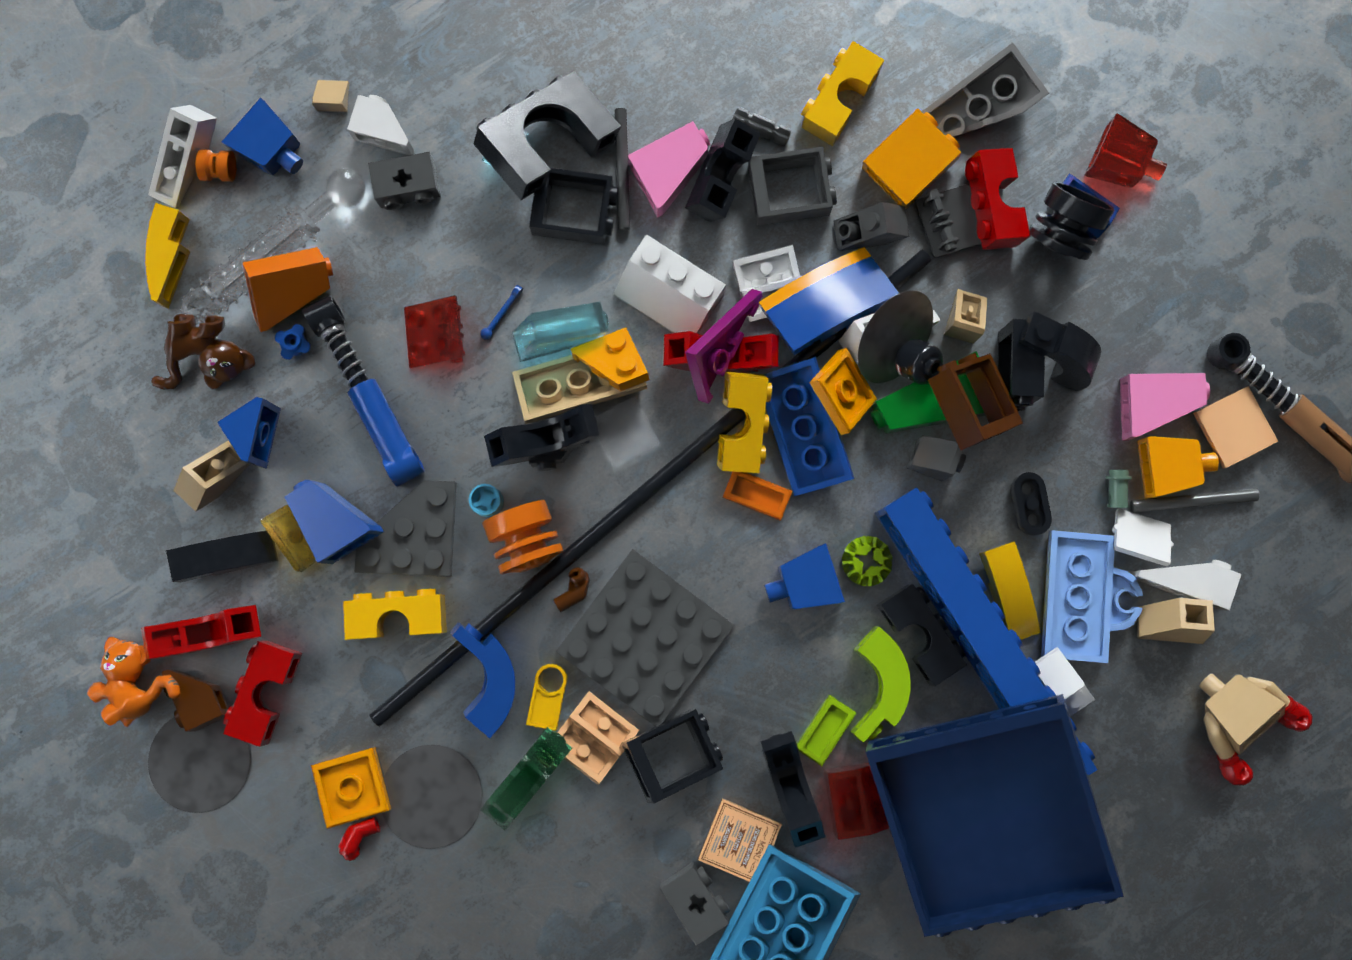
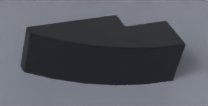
[166,530,278,583]

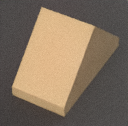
[944,289,987,344]

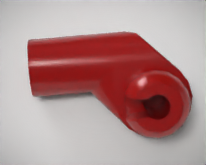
[338,817,380,861]

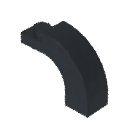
[1018,311,1102,391]
[484,404,599,467]
[760,731,826,848]

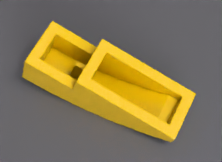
[145,202,190,309]
[979,541,1041,640]

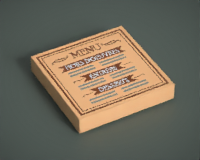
[698,798,782,882]

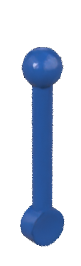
[480,285,523,340]

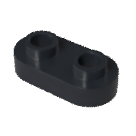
[1011,472,1052,536]

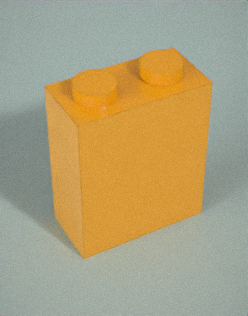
[862,108,961,210]

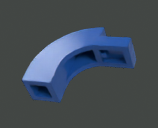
[450,622,515,738]

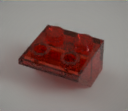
[823,762,889,840]

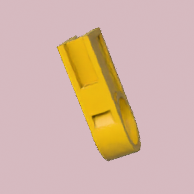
[526,664,568,731]

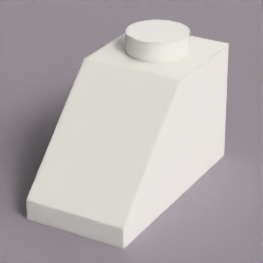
[347,95,414,155]

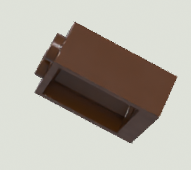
[928,353,1023,451]

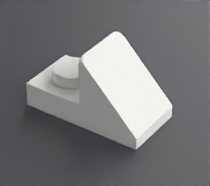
[1035,647,1095,716]

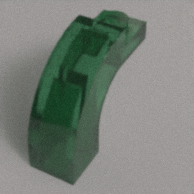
[480,727,572,831]

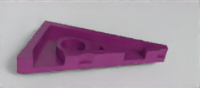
[685,289,763,404]

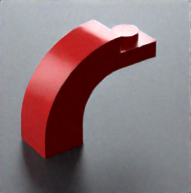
[663,331,779,373]
[141,605,261,660]

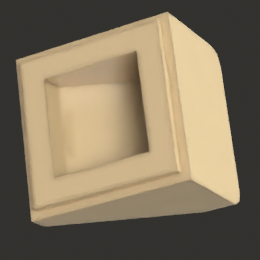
[312,80,349,112]

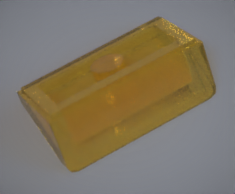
[260,504,317,572]

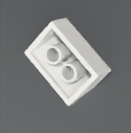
[613,234,726,333]

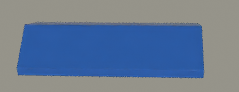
[763,357,854,497]

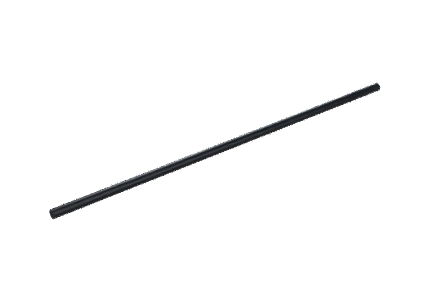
[369,249,932,727]

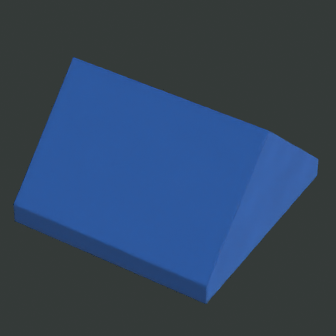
[217,397,281,469]

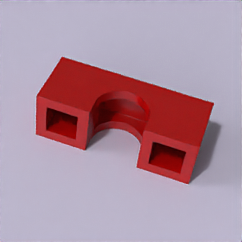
[965,148,1031,250]
[223,641,302,747]

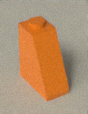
[242,247,333,332]

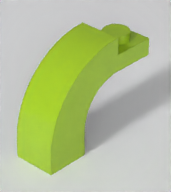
[850,626,911,743]

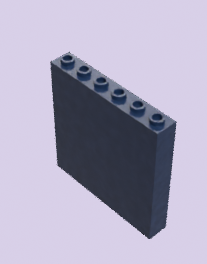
[865,694,1124,937]

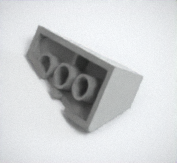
[921,42,1049,137]

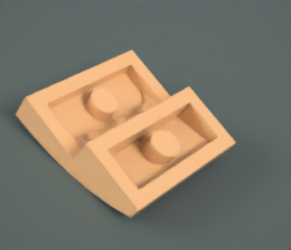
[1193,386,1278,469]
[548,691,639,785]

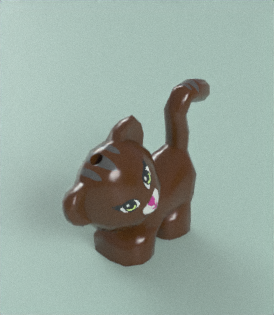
[151,314,255,390]

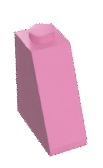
[628,121,710,218]
[1119,373,1210,441]

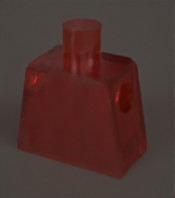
[1084,113,1167,188]

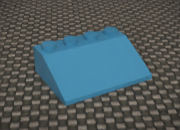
[710,844,861,960]

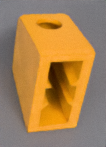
[1137,436,1219,499]

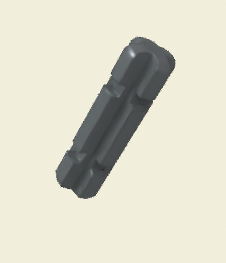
[732,107,791,146]

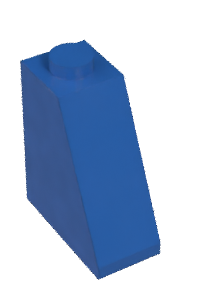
[284,480,384,564]

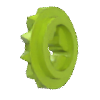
[842,536,893,586]

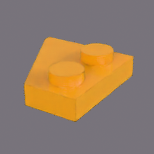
[570,327,650,392]

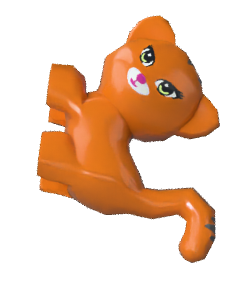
[87,636,181,727]

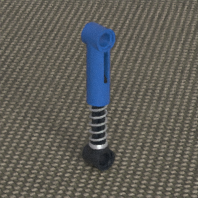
[302,295,425,487]

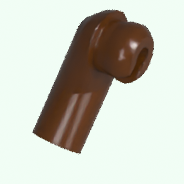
[553,567,590,612]

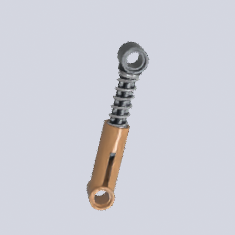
[1207,333,1352,483]

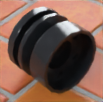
[1029,182,1115,260]

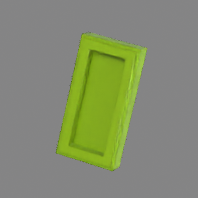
[797,695,856,767]

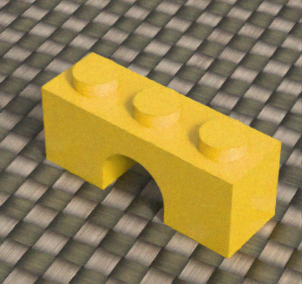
[801,41,884,146]
[717,372,772,473]
[343,589,447,640]

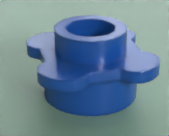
[275,324,311,360]

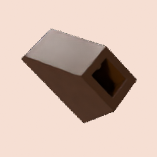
[161,669,229,732]

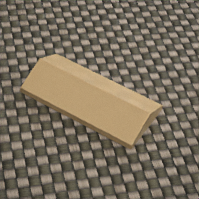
[512,355,647,424]

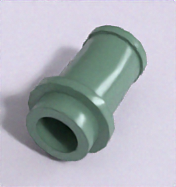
[1105,470,1132,508]

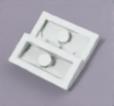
[732,245,802,322]

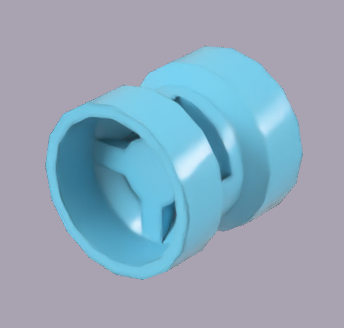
[469,484,504,518]

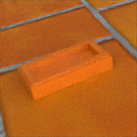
[722,472,792,521]

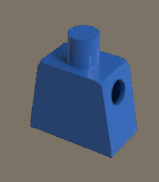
[221,97,303,175]
[764,543,845,610]

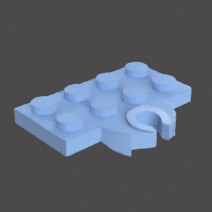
[1041,530,1143,663]

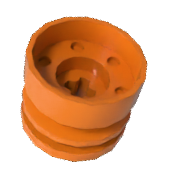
[482,500,564,574]

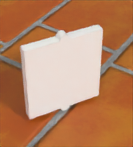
[1112,508,1174,567]

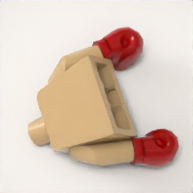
[1199,673,1313,786]

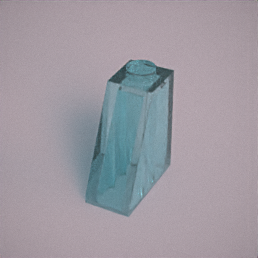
[512,302,609,362]

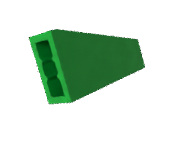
[870,351,986,434]

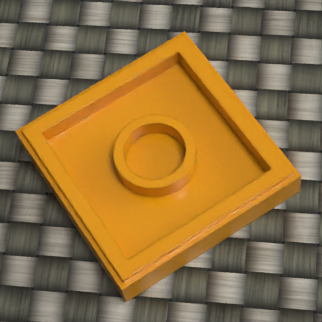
[809,348,877,435]
[311,747,391,829]

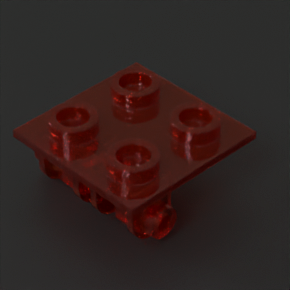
[404,295,466,368]

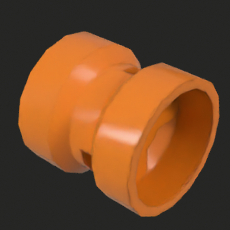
[195,149,237,182]

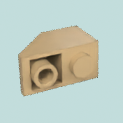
[1137,598,1215,644]

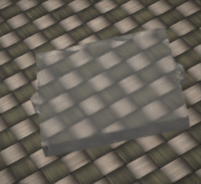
[595,396,660,468]

